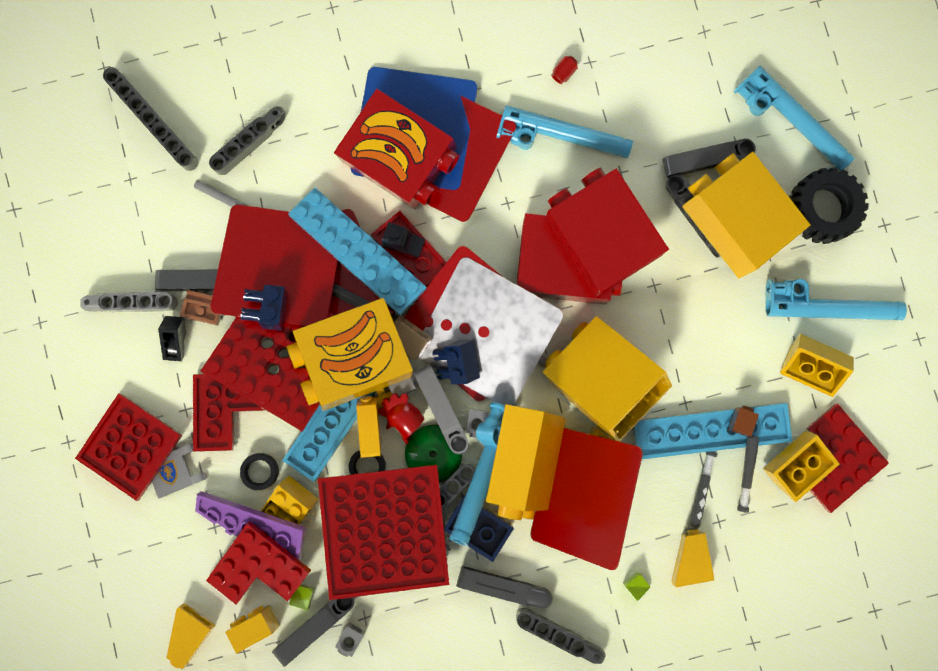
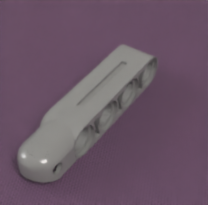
[80,292,178,312]
[413,364,469,454]

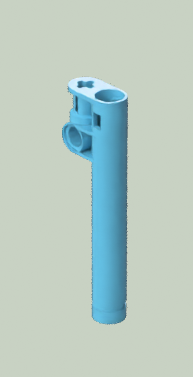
[733,65,855,171]
[496,105,633,159]
[765,278,907,321]
[449,402,505,546]

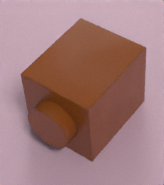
[728,405,759,437]

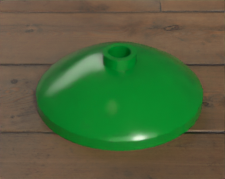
[405,425,462,482]

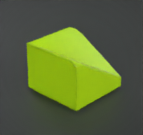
[623,571,650,601]
[289,585,315,610]

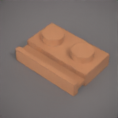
[180,290,221,326]

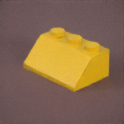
[780,334,854,397]
[763,431,839,502]

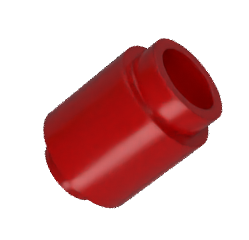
[551,56,578,85]

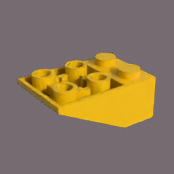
[261,475,319,525]

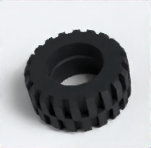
[789,167,869,244]

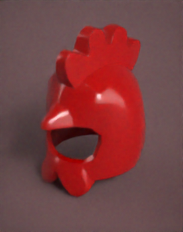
[378,393,425,444]

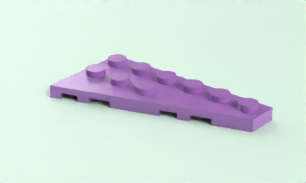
[195,491,306,561]

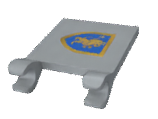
[152,444,207,499]

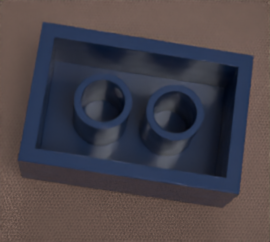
[444,495,514,562]

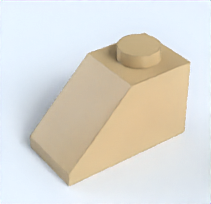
[395,316,433,360]

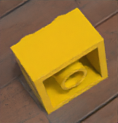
[225,605,280,654]

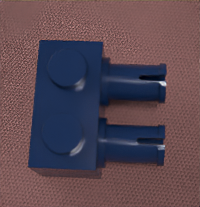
[241,285,288,331]
[432,340,480,385]

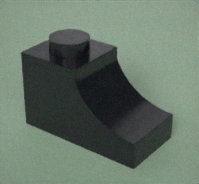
[382,222,425,258]
[158,316,186,362]

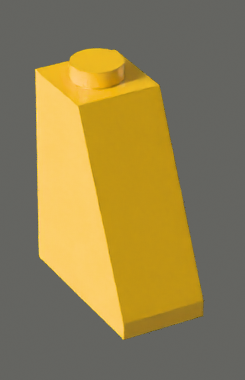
[356,396,382,458]
[671,529,715,587]
[166,603,216,669]

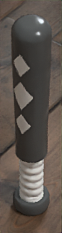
[737,435,759,513]
[689,451,718,528]

